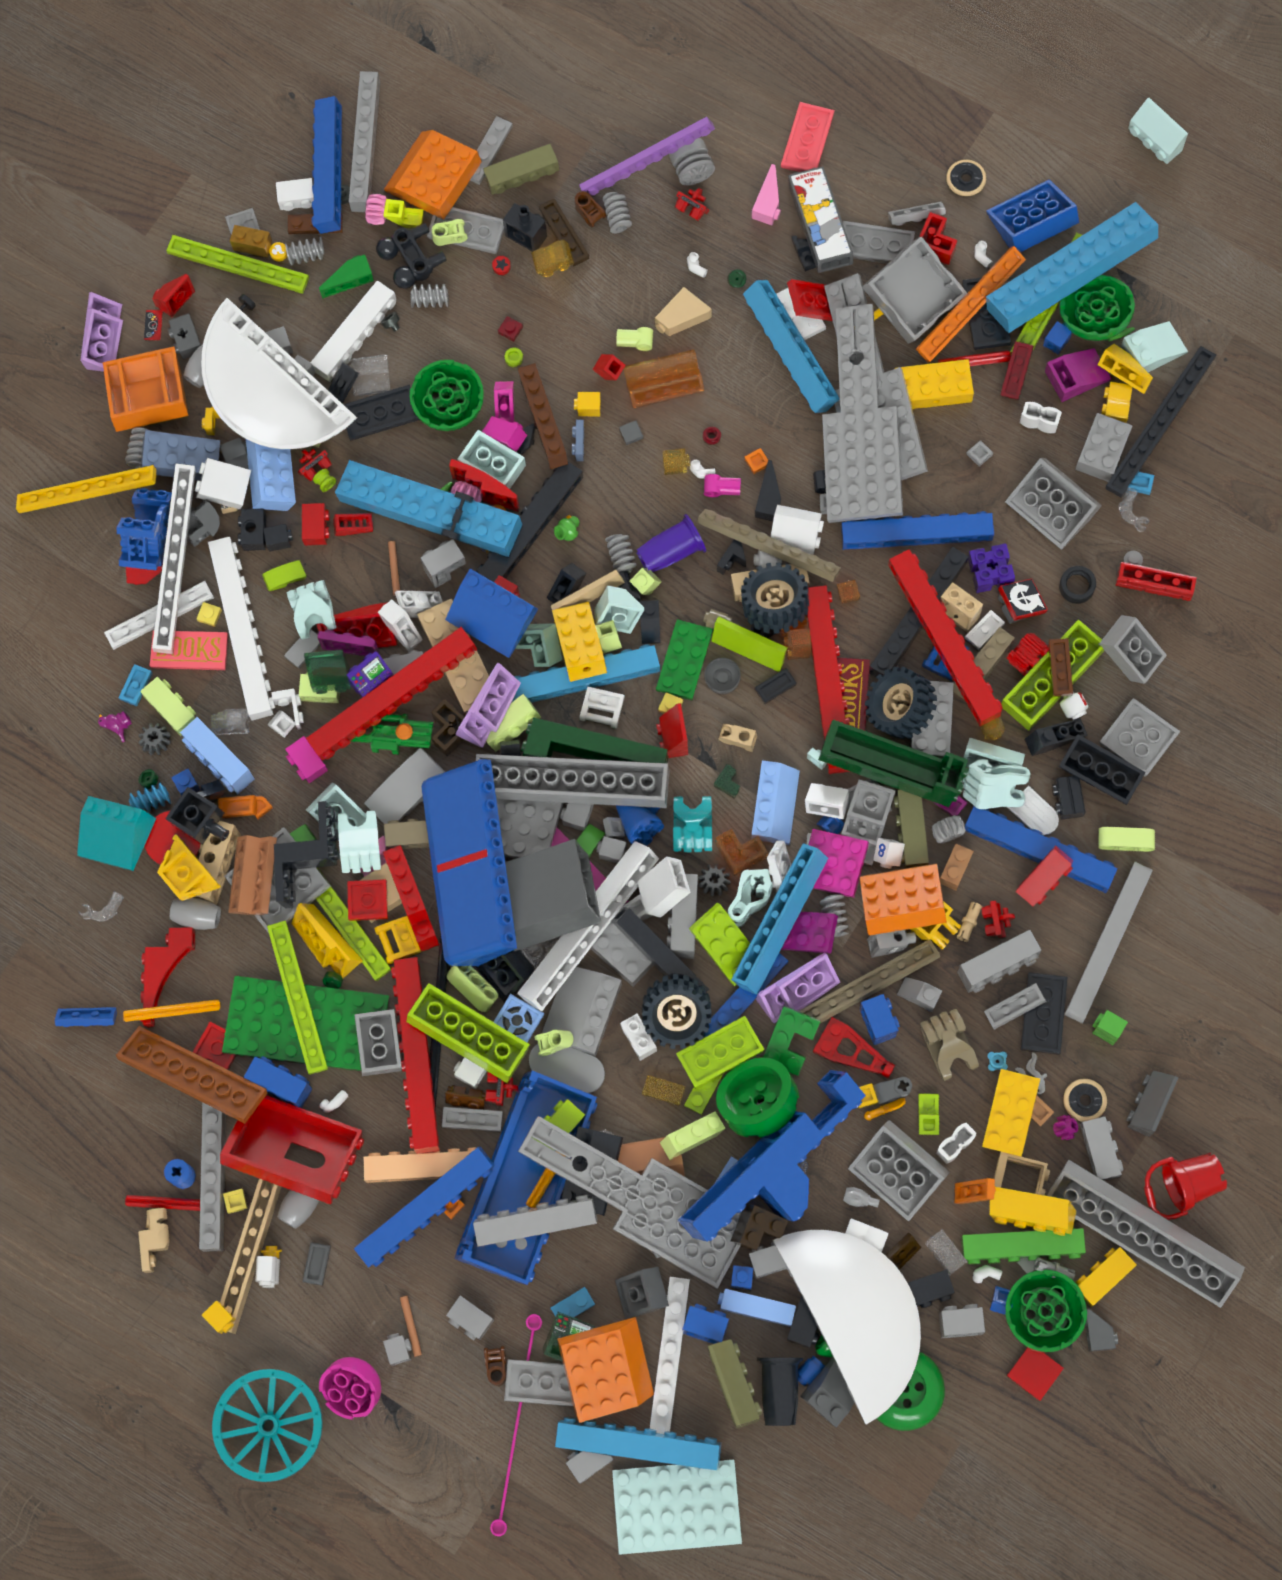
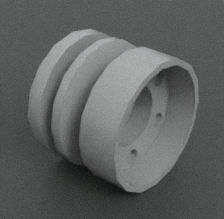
[669,138,715,186]

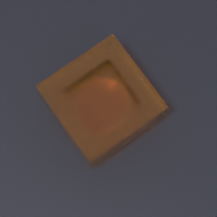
[837,580,860,604]

